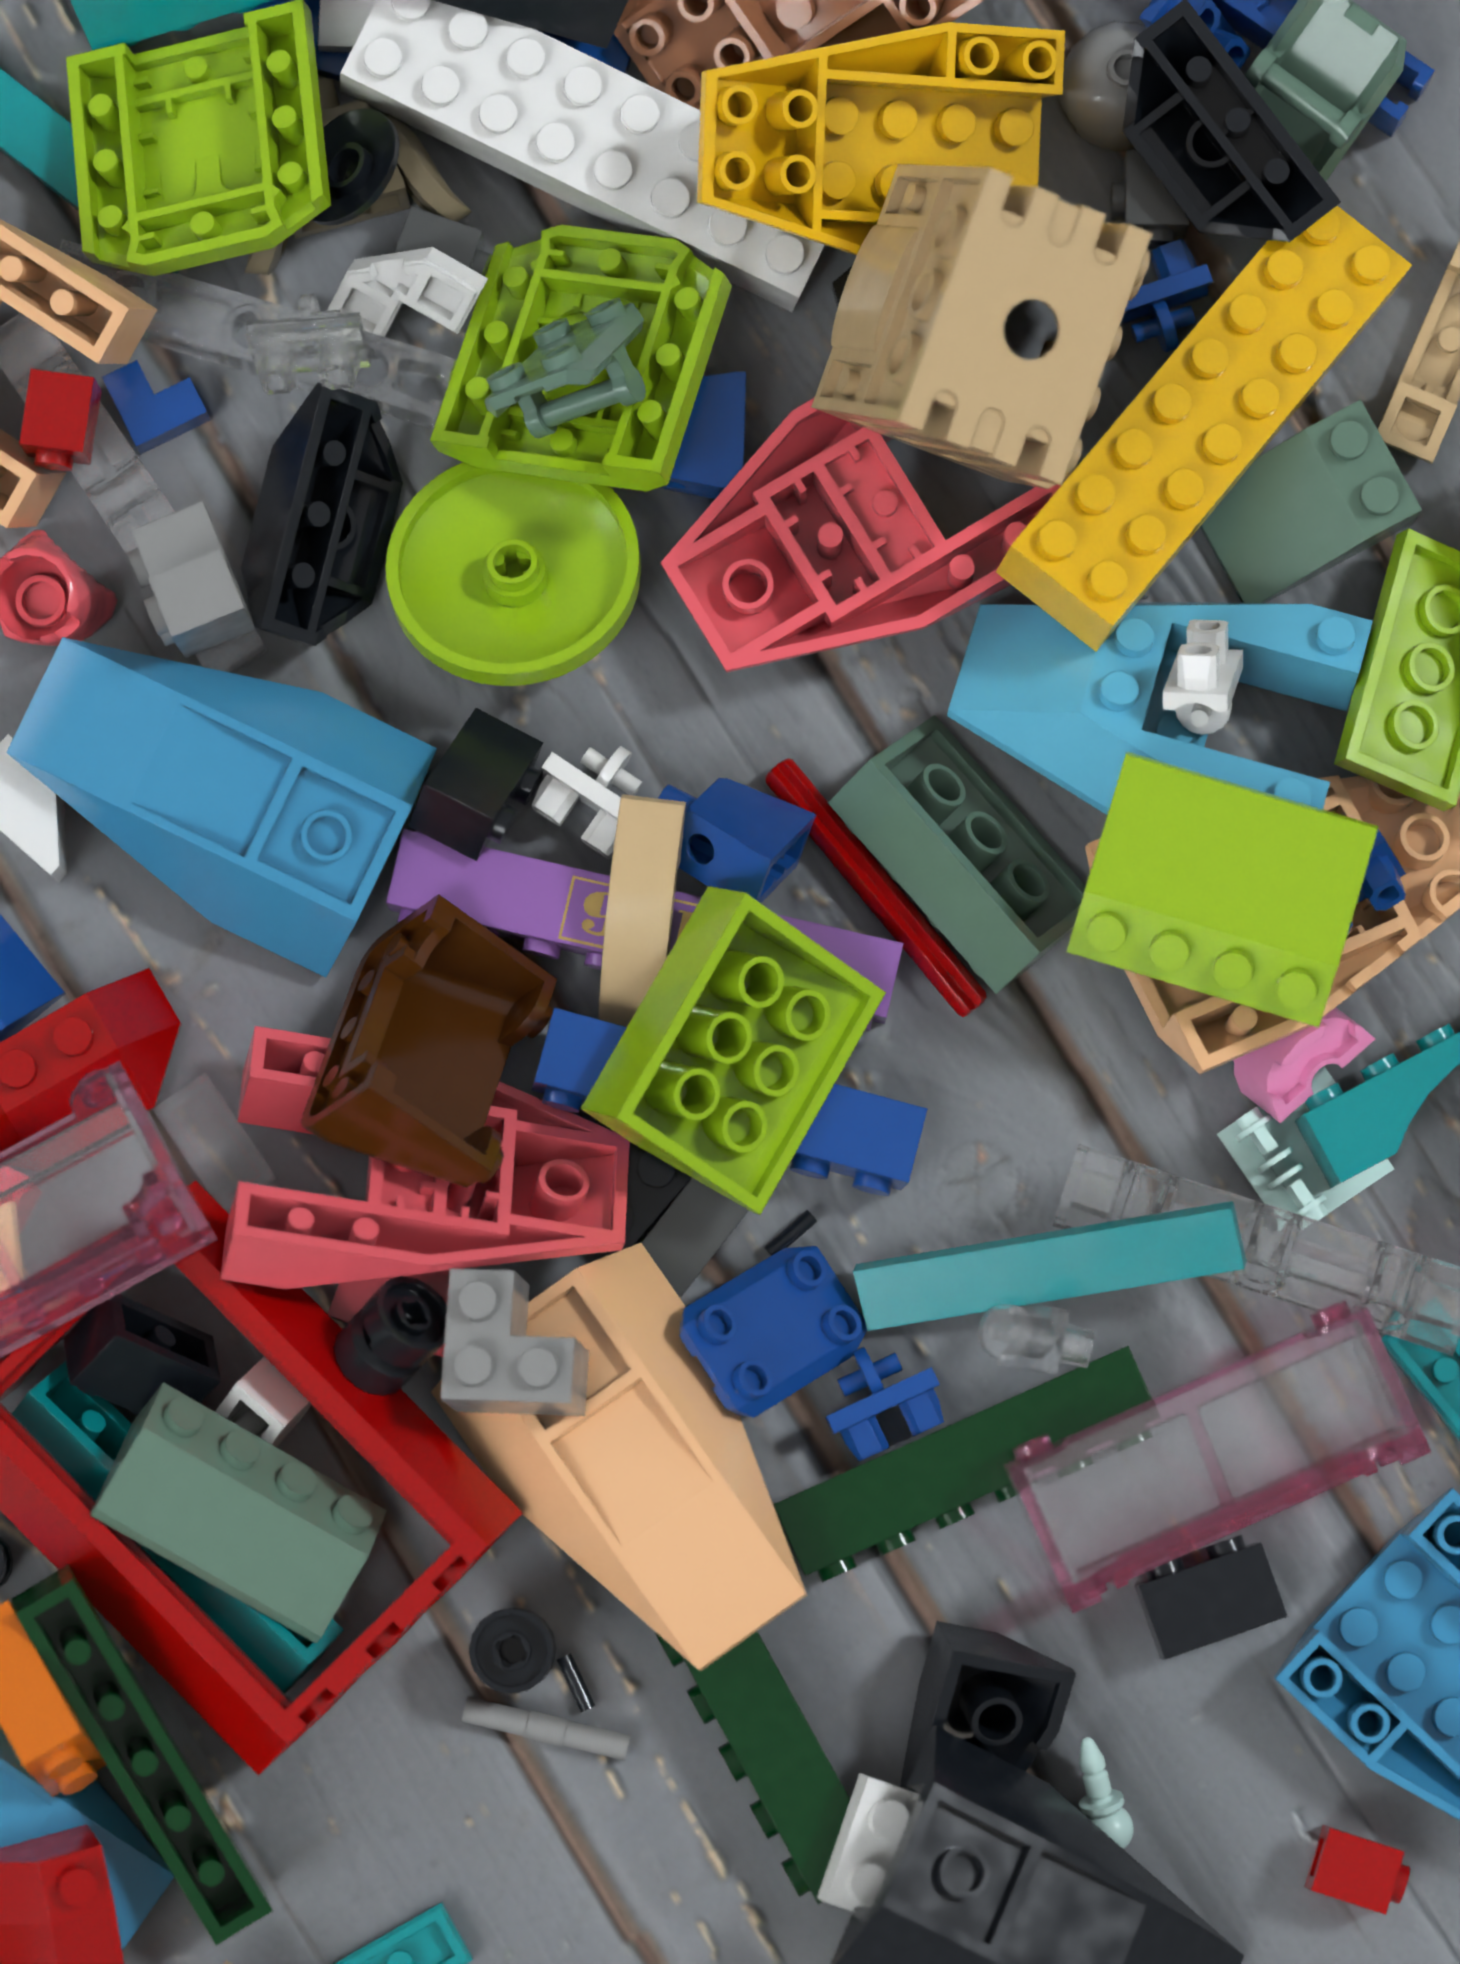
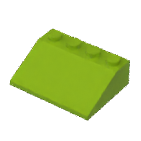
[1066,751,1378,1027]
[580,886,886,1215]

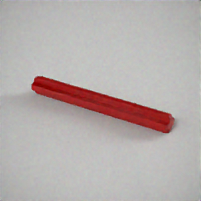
[765,758,987,1017]

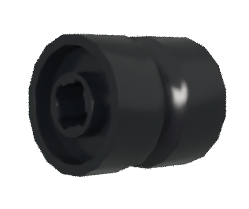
[334,1276,447,1396]
[469,1607,557,1694]

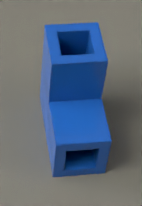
[102,360,211,455]

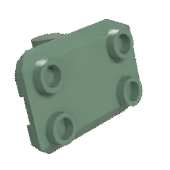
[1245,0,1407,181]
[485,298,646,439]

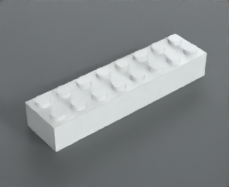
[339,0,825,312]

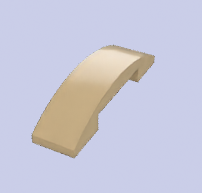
[1378,239,1460,464]
[598,794,686,1027]

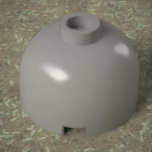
[1059,21,1147,151]

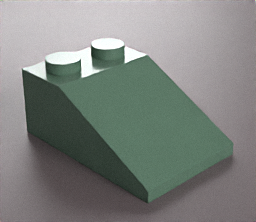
[1200,399,1422,603]

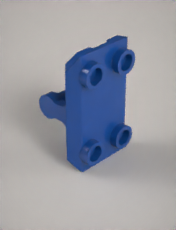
[679,1246,867,1418]

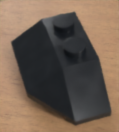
[1122,0,1341,242]
[241,382,403,646]

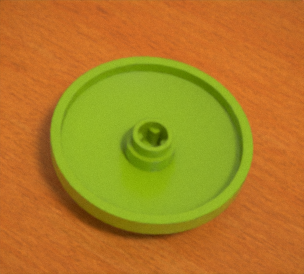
[385,462,641,686]

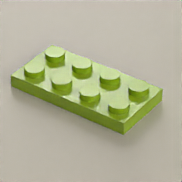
[1334,528,1460,811]

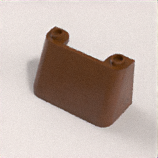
[301,894,557,1187]

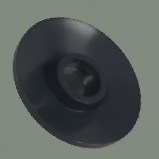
[312,108,400,226]

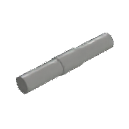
[462,1697,631,1761]

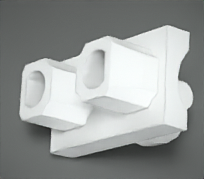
[1163,619,1243,735]
[532,746,643,860]

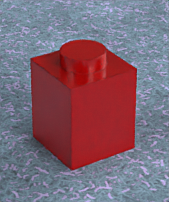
[19,369,102,472]
[1304,1825,1410,1915]

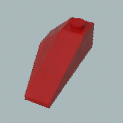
[0,1824,124,1964]

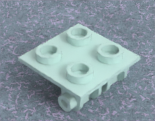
[1217,1066,1394,1240]

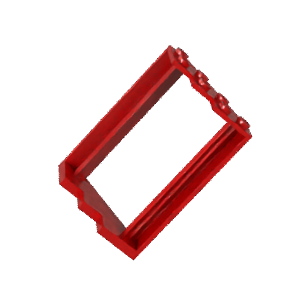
[0,1180,523,1776]

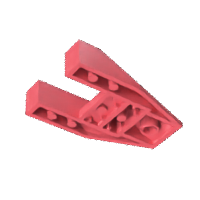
[660,397,1061,673]
[221,1026,630,1289]

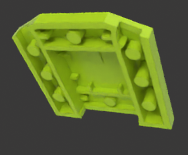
[66,0,331,276]
[430,225,732,492]

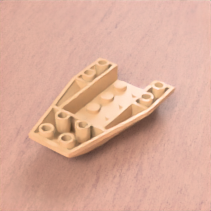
[431,1243,807,1671]

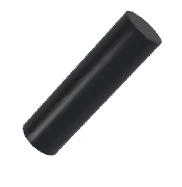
[764,1210,818,1256]
[557,1653,595,1713]

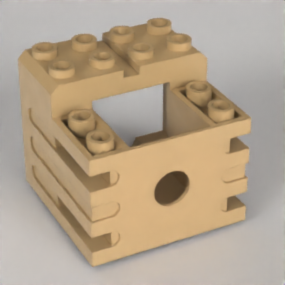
[811,164,1152,489]

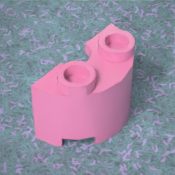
[1232,1008,1375,1123]

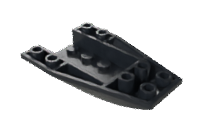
[831,1726,1244,1964]

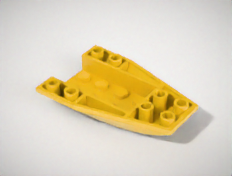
[697,22,1065,255]

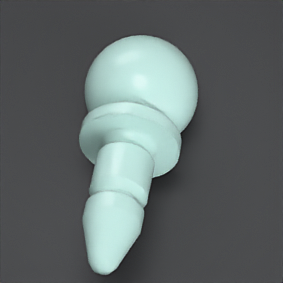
[1079,1737,1134,1849]

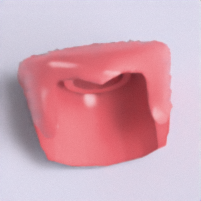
[0,529,118,646]

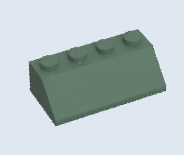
[828,715,1086,994]
[90,1382,387,1643]

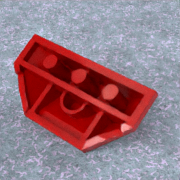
[0,968,182,1173]

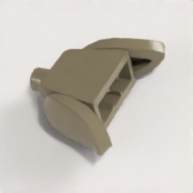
[244,78,472,275]

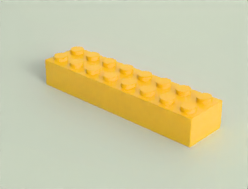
[996,206,1412,652]

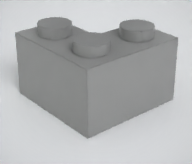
[127,501,256,658]
[440,1269,589,1416]

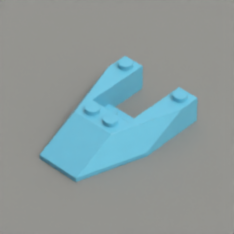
[947,602,1373,815]

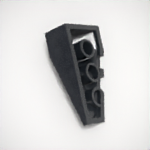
[900,1621,1076,1793]

